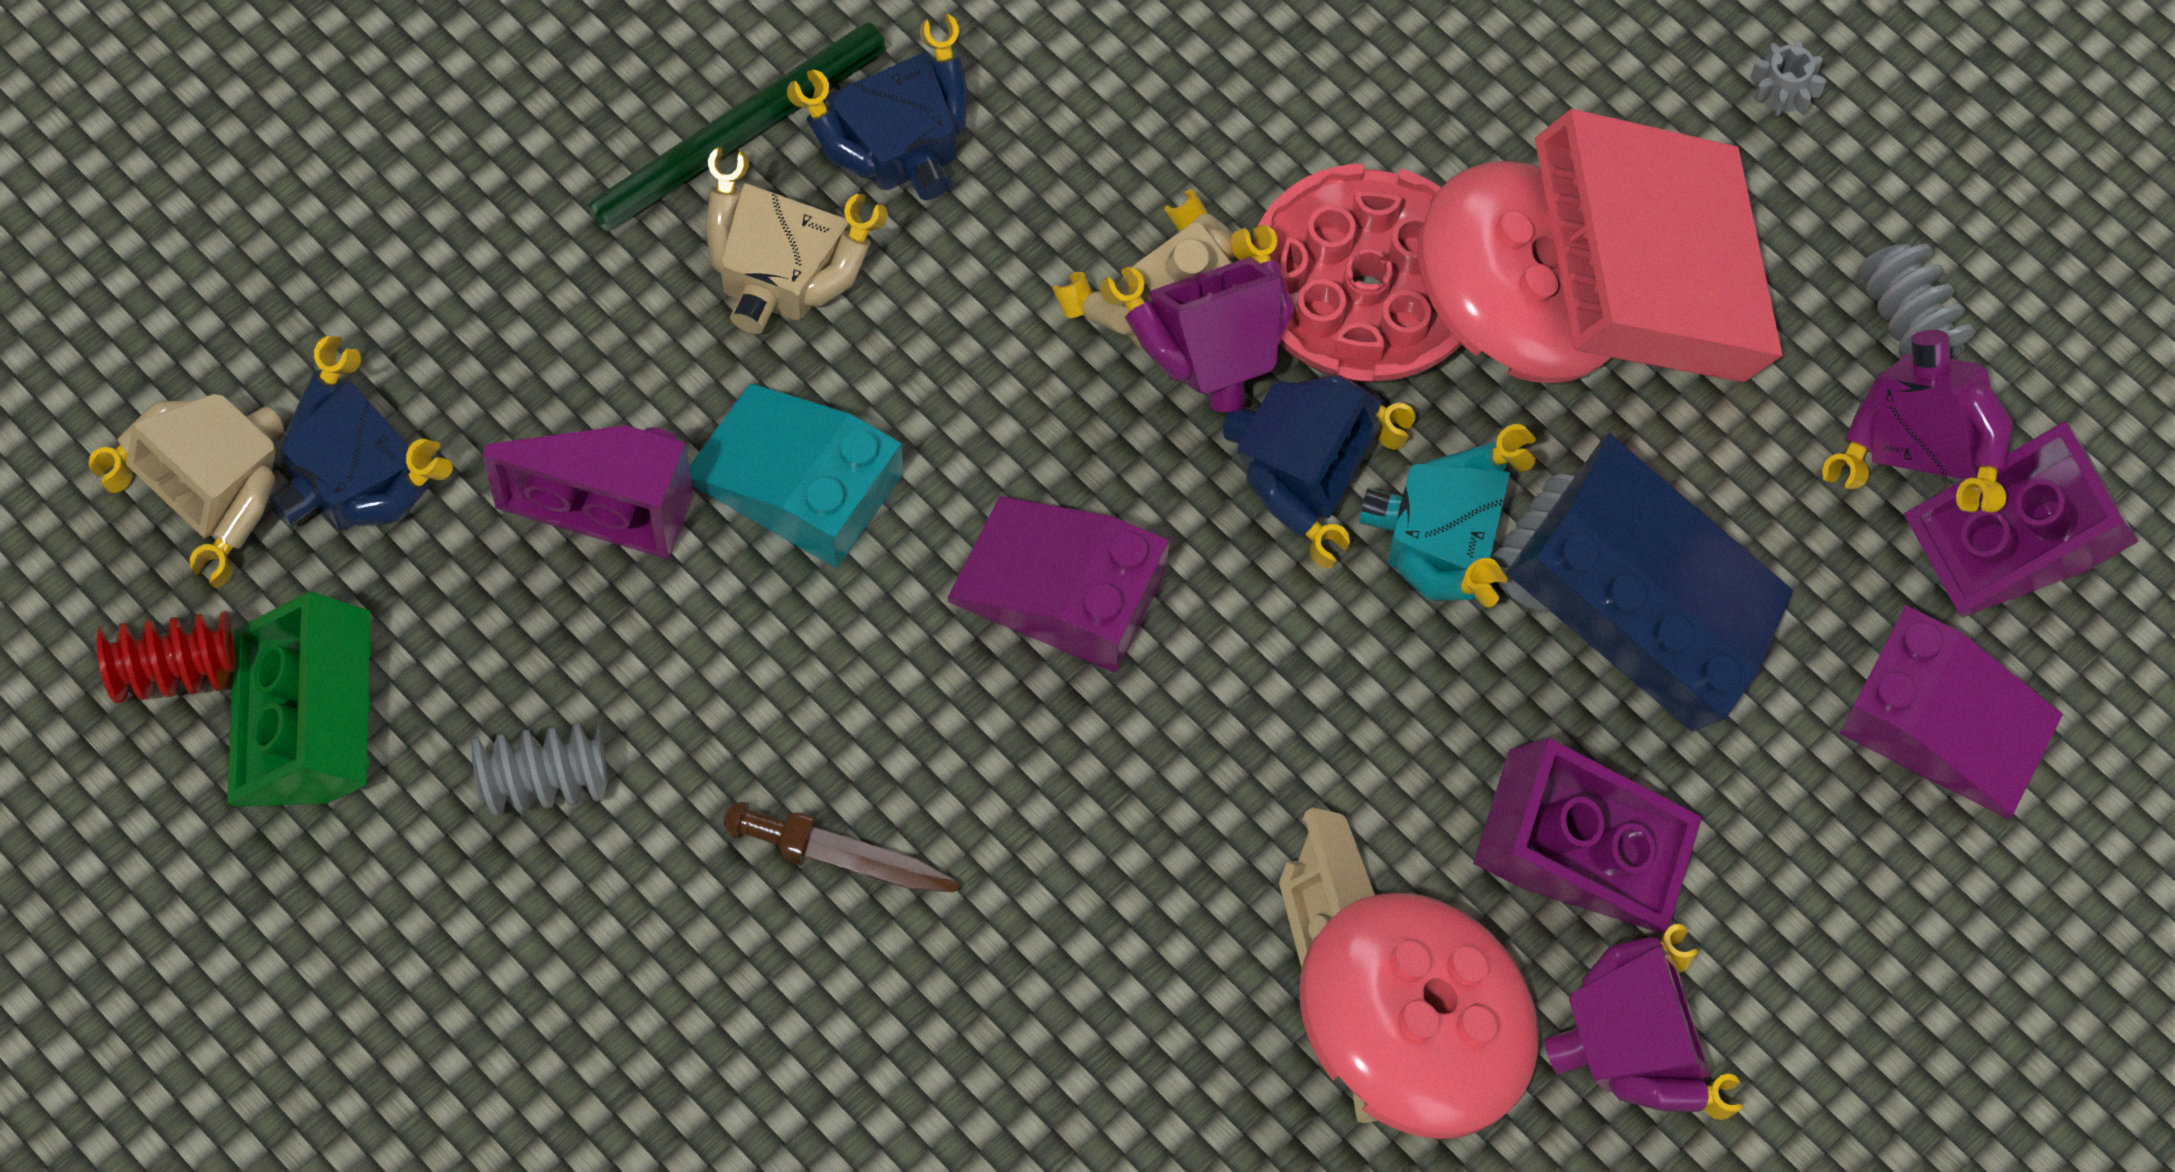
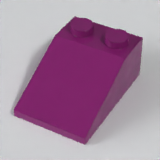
[1904,421,2139,618]
[482,425,694,560]
[948,496,1169,673]
[1840,605,2063,820]
[1473,738,1702,933]

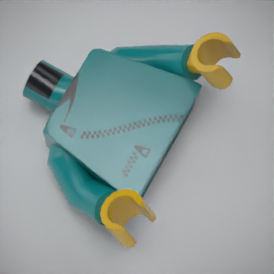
[1359,424,1536,608]

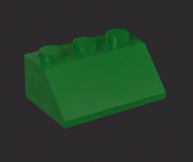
[227,591,372,807]

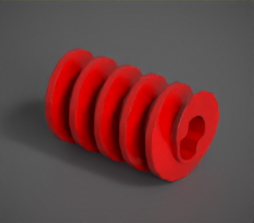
[96,611,235,703]

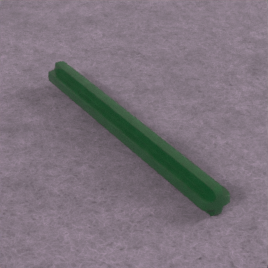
[588,22,885,231]

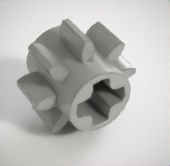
[1750,41,1826,116]

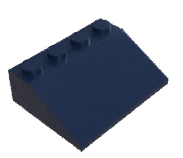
[1506,433,1794,732]

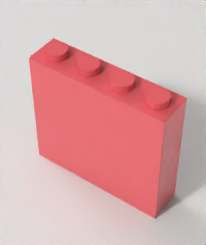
[1535,109,1783,382]

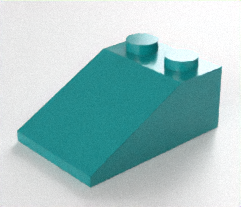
[689,383,903,569]

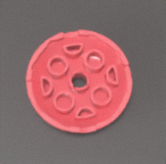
[1418,161,1611,383]
[1252,164,1462,382]
[1299,893,1539,1139]

